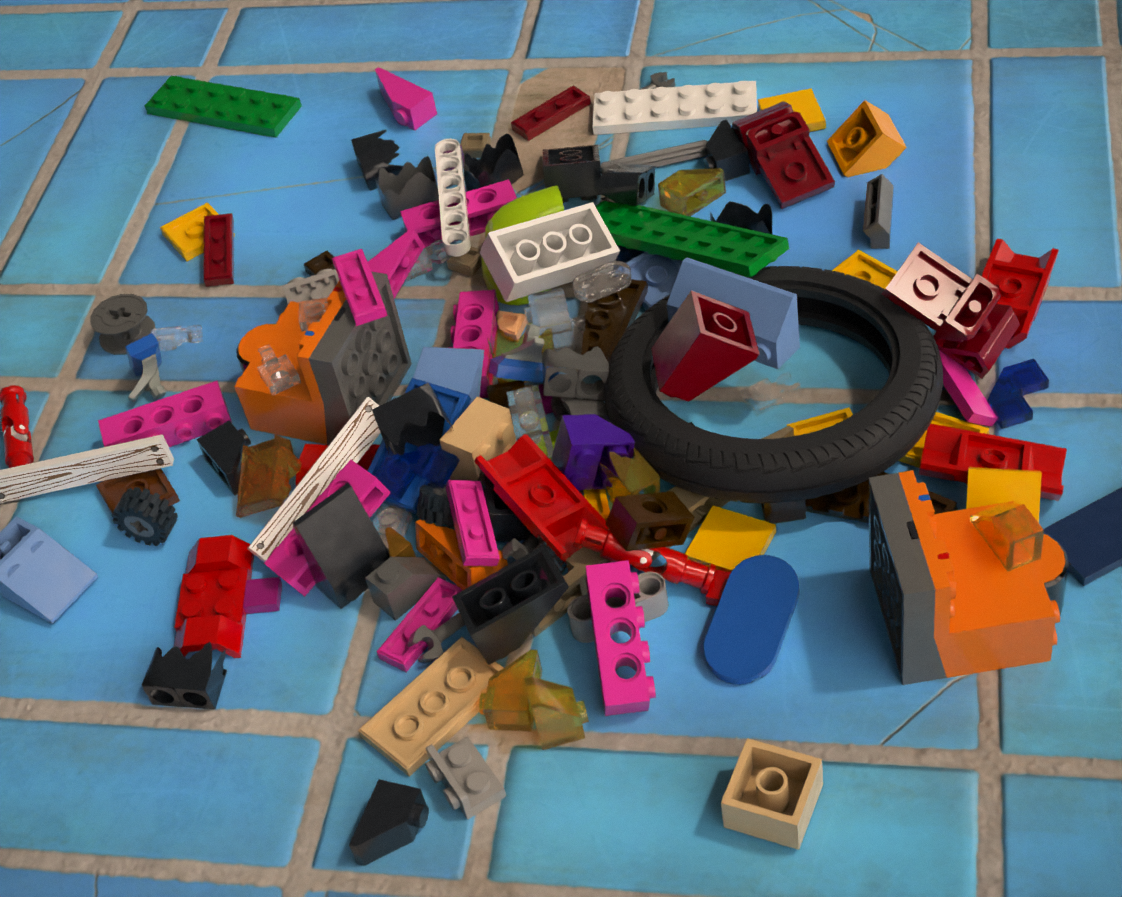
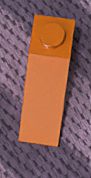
[415,519,508,590]

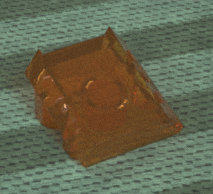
[236,434,302,518]

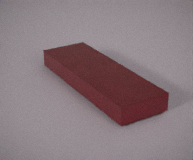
[511,85,591,141]
[204,213,234,287]

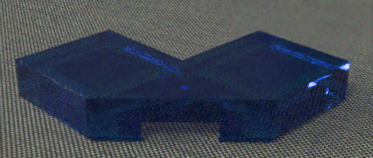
[987,359,1049,429]
[375,443,460,503]

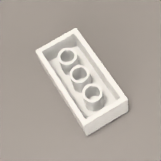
[480,202,620,302]

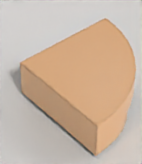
[496,310,528,343]

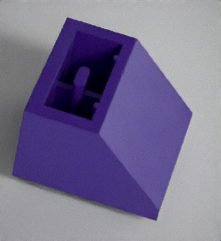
[551,414,635,491]

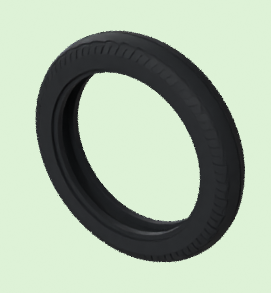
[604,266,943,503]

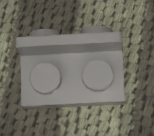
[282,269,339,307]
[425,736,506,820]

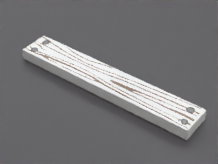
[247,397,380,562]
[0,434,174,503]

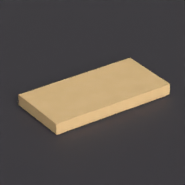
[358,637,513,777]

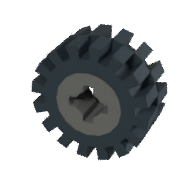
[416,482,454,528]
[112,487,178,546]

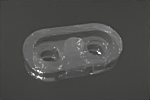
[573,261,632,302]

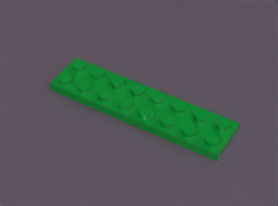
[595,200,789,277]

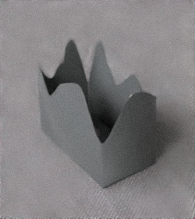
[374,156,439,220]
[542,346,609,401]

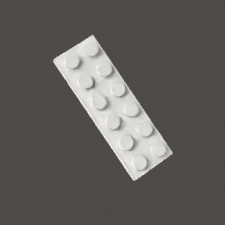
[592,81,757,135]

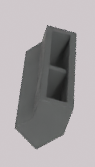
[863,174,893,249]

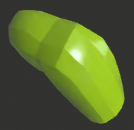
[481,185,564,305]

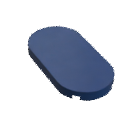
[704,555,800,685]

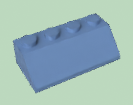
[667,257,800,369]

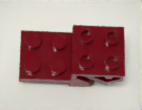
[732,101,835,209]
[882,242,1020,379]

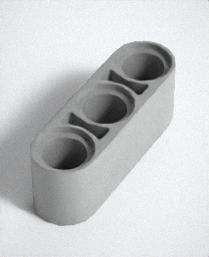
[567,572,669,643]

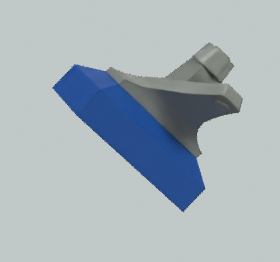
[488,324,559,383]
[125,333,166,402]

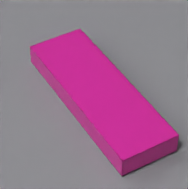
[332,249,388,326]
[939,350,998,427]
[446,480,500,566]
[376,577,463,673]

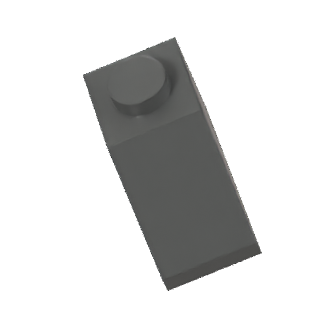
[365,557,447,621]

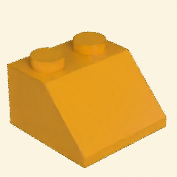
[827,100,907,177]

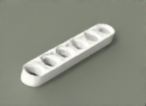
[435,139,471,257]

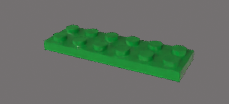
[144,76,302,138]

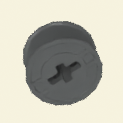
[90,294,156,355]

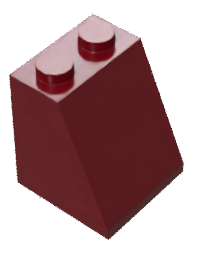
[651,290,760,402]

